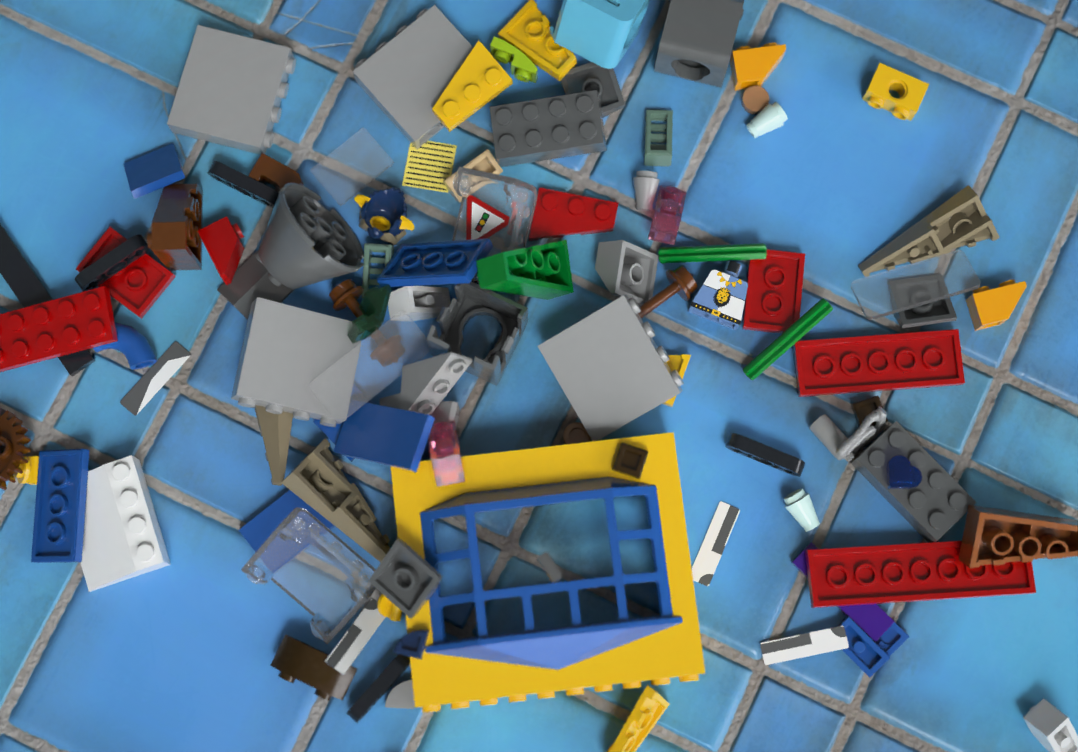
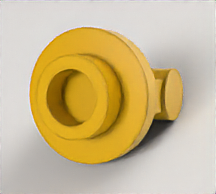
[14,456,39,485]
[378,594,402,621]

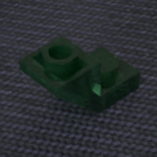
[347,285,392,344]

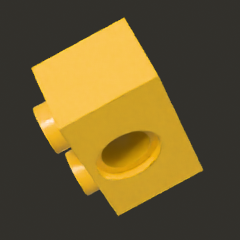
[862,63,929,121]

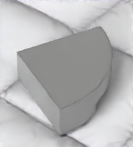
[385,680,414,709]

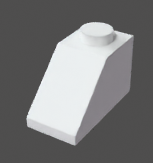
[386,286,451,322]
[1023,699,1078,752]

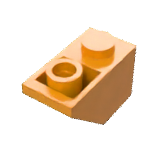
[730,43,786,91]
[966,279,1027,331]

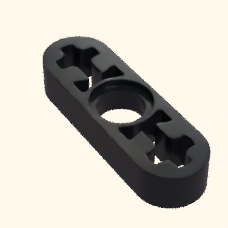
[208,161,279,208]
[75,234,149,292]
[725,433,806,477]
[346,654,410,723]

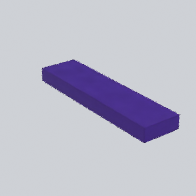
[792,542,895,642]

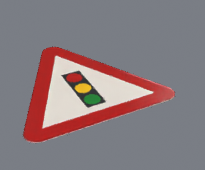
[466,195,512,240]

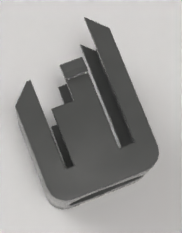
[654,0,744,88]
[427,282,528,386]

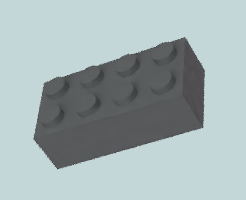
[490,90,607,167]
[851,421,977,543]

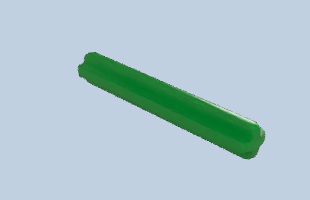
[658,243,767,263]
[743,298,833,380]

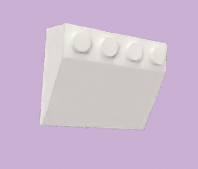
[80,455,171,592]

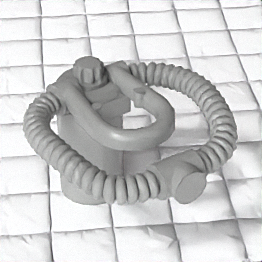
[809,407,887,462]

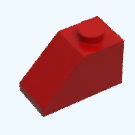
[198,216,245,285]

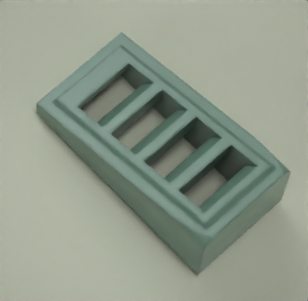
[644,110,673,166]
[362,243,394,300]

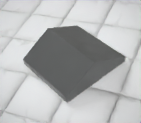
[561,62,626,118]
[217,252,294,320]
[888,276,957,328]
[368,538,443,619]

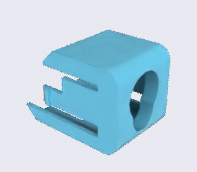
[549,0,650,69]

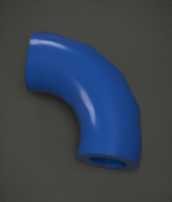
[93,322,157,370]

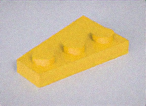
[498,0,577,81]
[432,40,513,132]

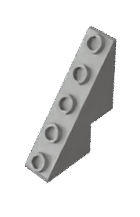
[379,352,473,415]

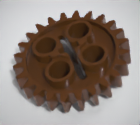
[0,408,31,490]

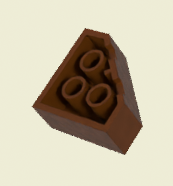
[147,184,203,270]

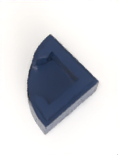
[393,630,429,660]

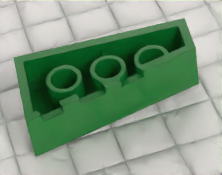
[476,240,574,300]

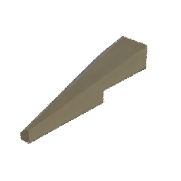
[858,185,1000,278]
[254,405,293,486]
[281,438,390,562]

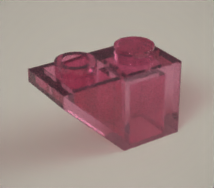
[648,186,686,245]
[428,421,465,487]

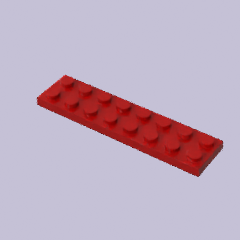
[805,541,1036,608]

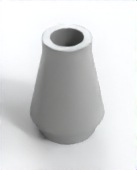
[633,171,660,211]

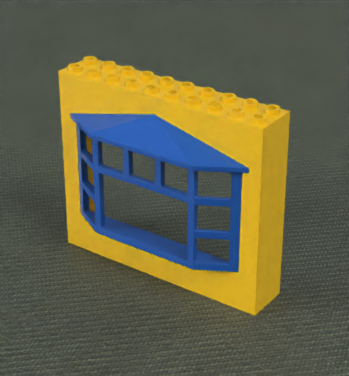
[391,432,705,713]

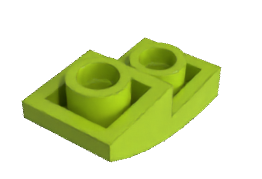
[490,36,538,83]

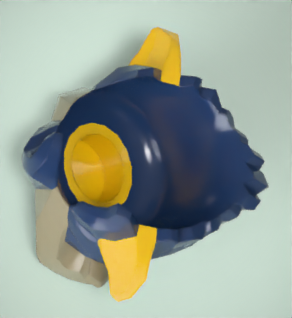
[354,187,415,245]

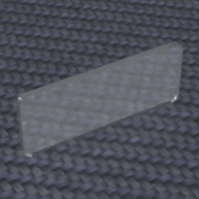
[851,250,980,320]
[309,311,430,422]

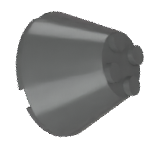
[255,183,365,290]

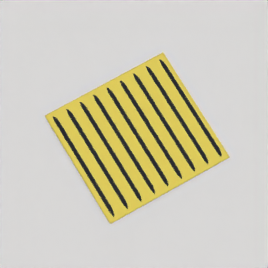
[402,141,457,193]

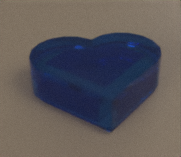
[887,455,922,489]

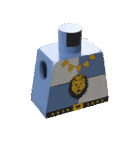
[688,260,748,330]

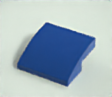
[837,616,909,677]

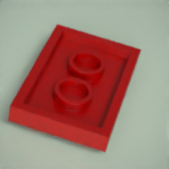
[76,227,176,319]
[742,249,805,334]

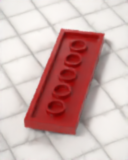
[0,286,118,372]
[793,329,965,397]

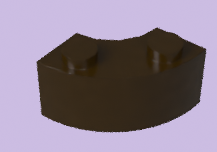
[270,634,358,701]

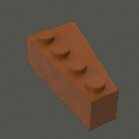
[958,505,1078,568]

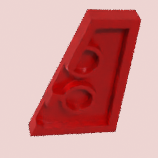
[529,187,619,241]

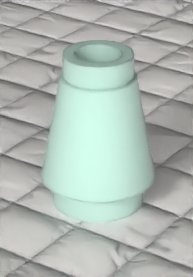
[746,102,788,138]
[783,488,820,532]

